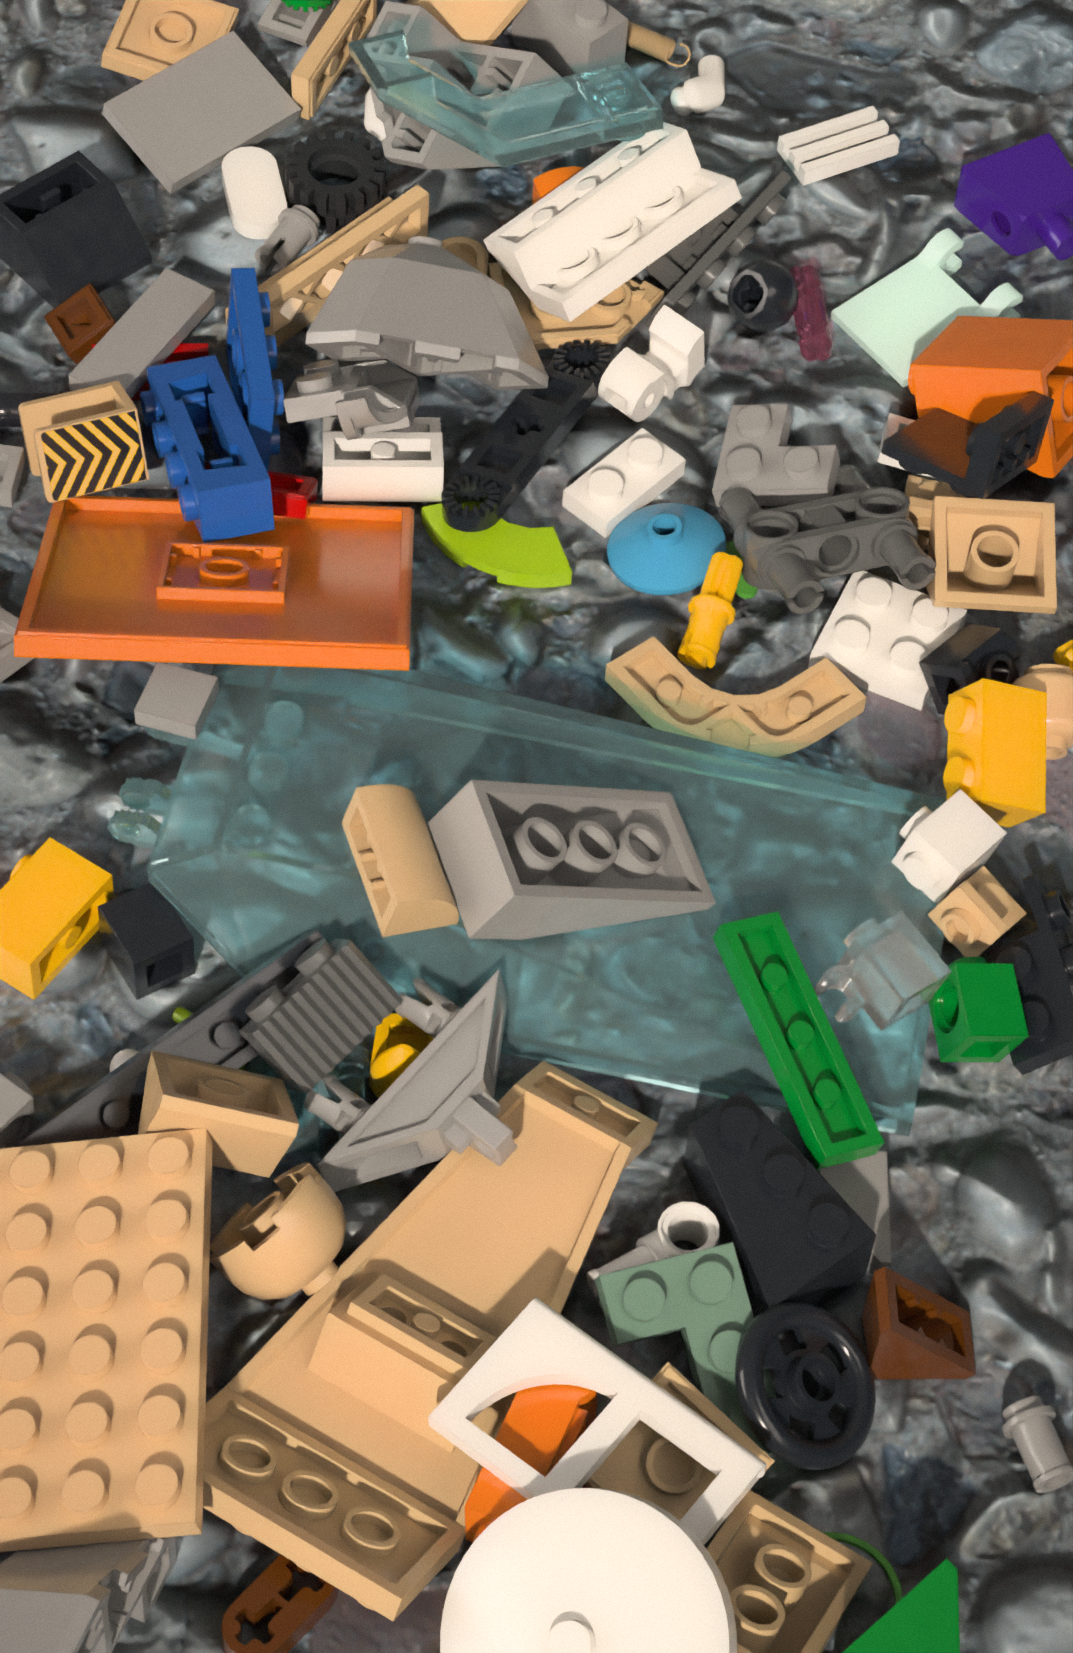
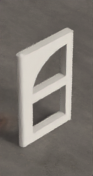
[428,1297,767,1545]

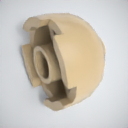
[210,1162,347,1300]

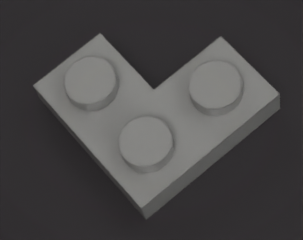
[712,403,840,507]

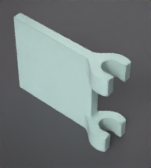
[831,228,1023,388]

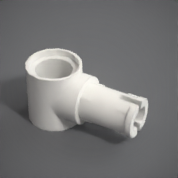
[587,1201,719,1307]

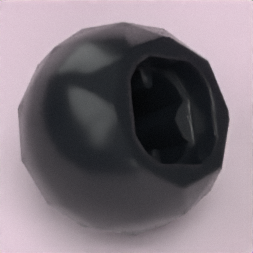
[727,260,799,333]

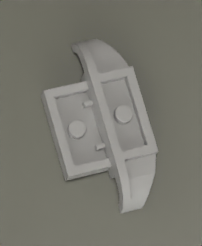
[283,359,421,440]

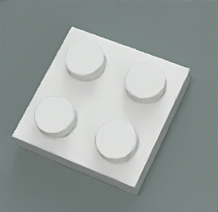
[808,571,968,711]

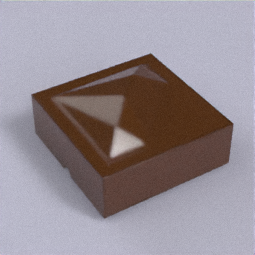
[44,283,117,365]

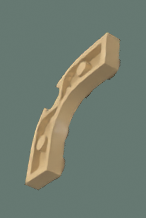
[604,636,867,760]

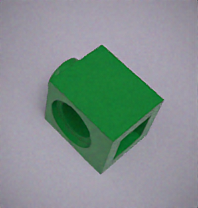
[926,957,1029,1063]

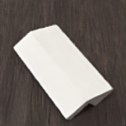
[483,119,742,322]

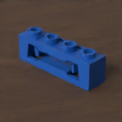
[140,355,275,543]

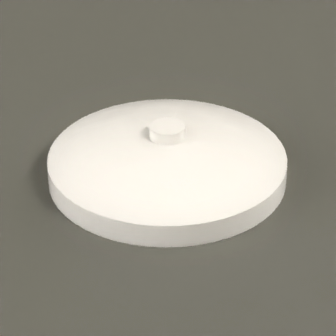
[440,1488,737,1653]

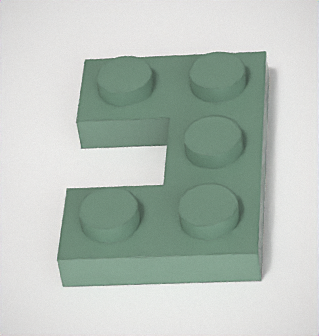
[595,1242,776,1456]

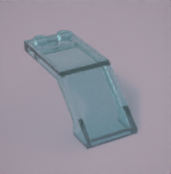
[348,30,664,167]

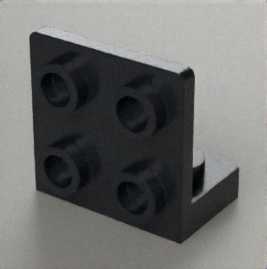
[881,391,1054,499]

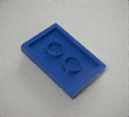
[225,268,284,471]

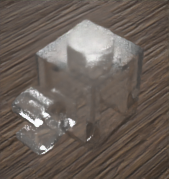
[814,911,952,1031]

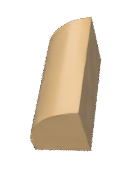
[342,784,459,937]

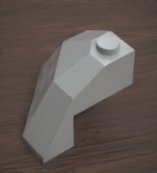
[362,1,573,170]
[305,236,549,391]
[0,1537,177,1653]

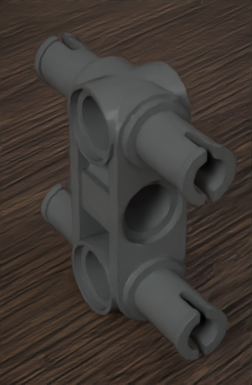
[719,465,936,614]

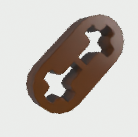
[221,1554,338,1653]

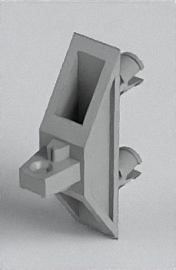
[304,969,517,1192]

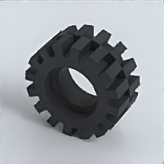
[285,130,386,234]

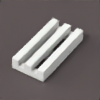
[777,106,900,186]

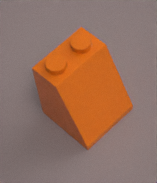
[908,316,1073,478]

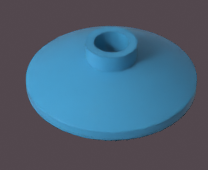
[607,503,727,595]

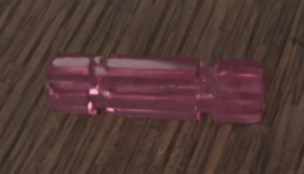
[789,264,833,362]

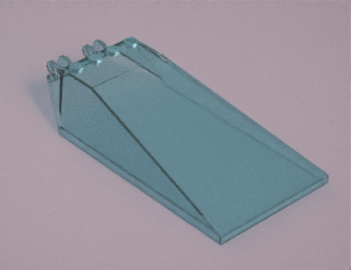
[107,664,946,1137]

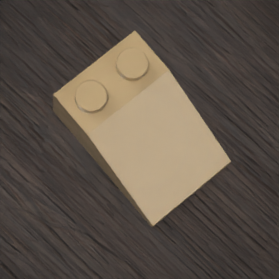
[706,1490,873,1653]

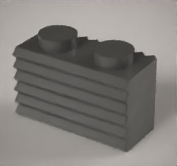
[239,938,403,1094]

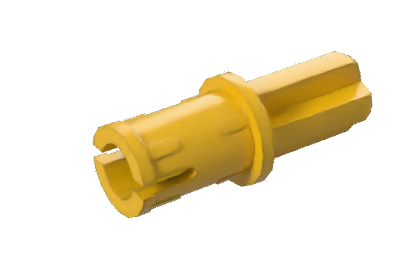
[677,551,743,670]

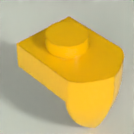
[369,1013,434,1098]

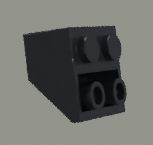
[0,150,152,308]

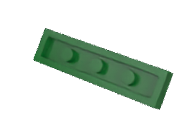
[712,911,884,1170]

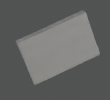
[102,31,301,194]

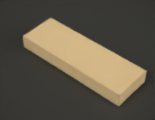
[291,0,377,120]

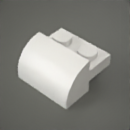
[323,417,444,502]

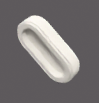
[222,146,287,240]

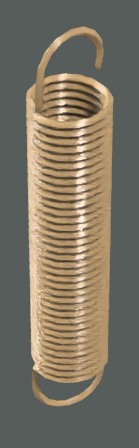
[626,21,691,67]

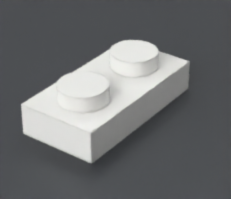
[562,428,686,538]

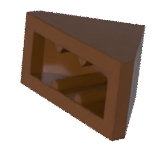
[861,1267,976,1380]

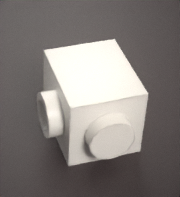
[891,789,1007,905]

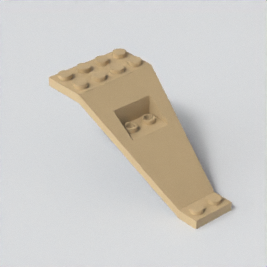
[203,1060,658,1621]

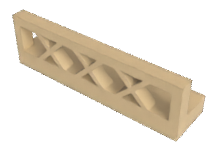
[225,184,429,347]

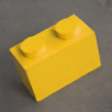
[943,678,1047,828]
[0,837,114,1000]

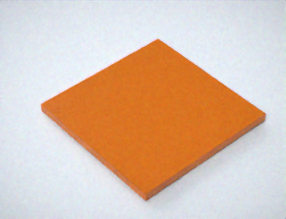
[14,495,414,671]

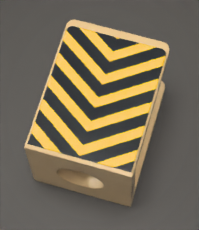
[18,380,149,503]

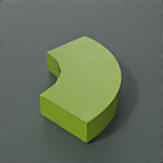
[421,501,572,588]

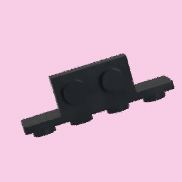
[979,874,1073,1075]

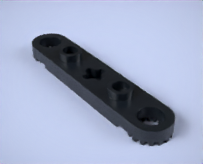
[441,340,611,532]

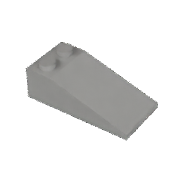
[427,780,716,940]

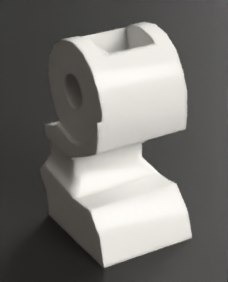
[598,304,705,422]

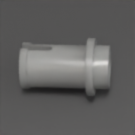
[255,205,320,275]
[1002,1396,1073,1493]

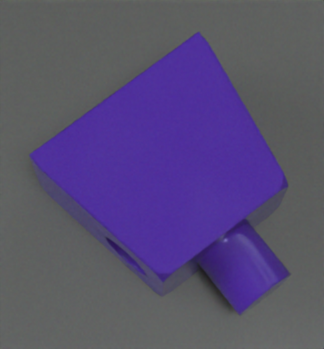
[954,133,1073,260]

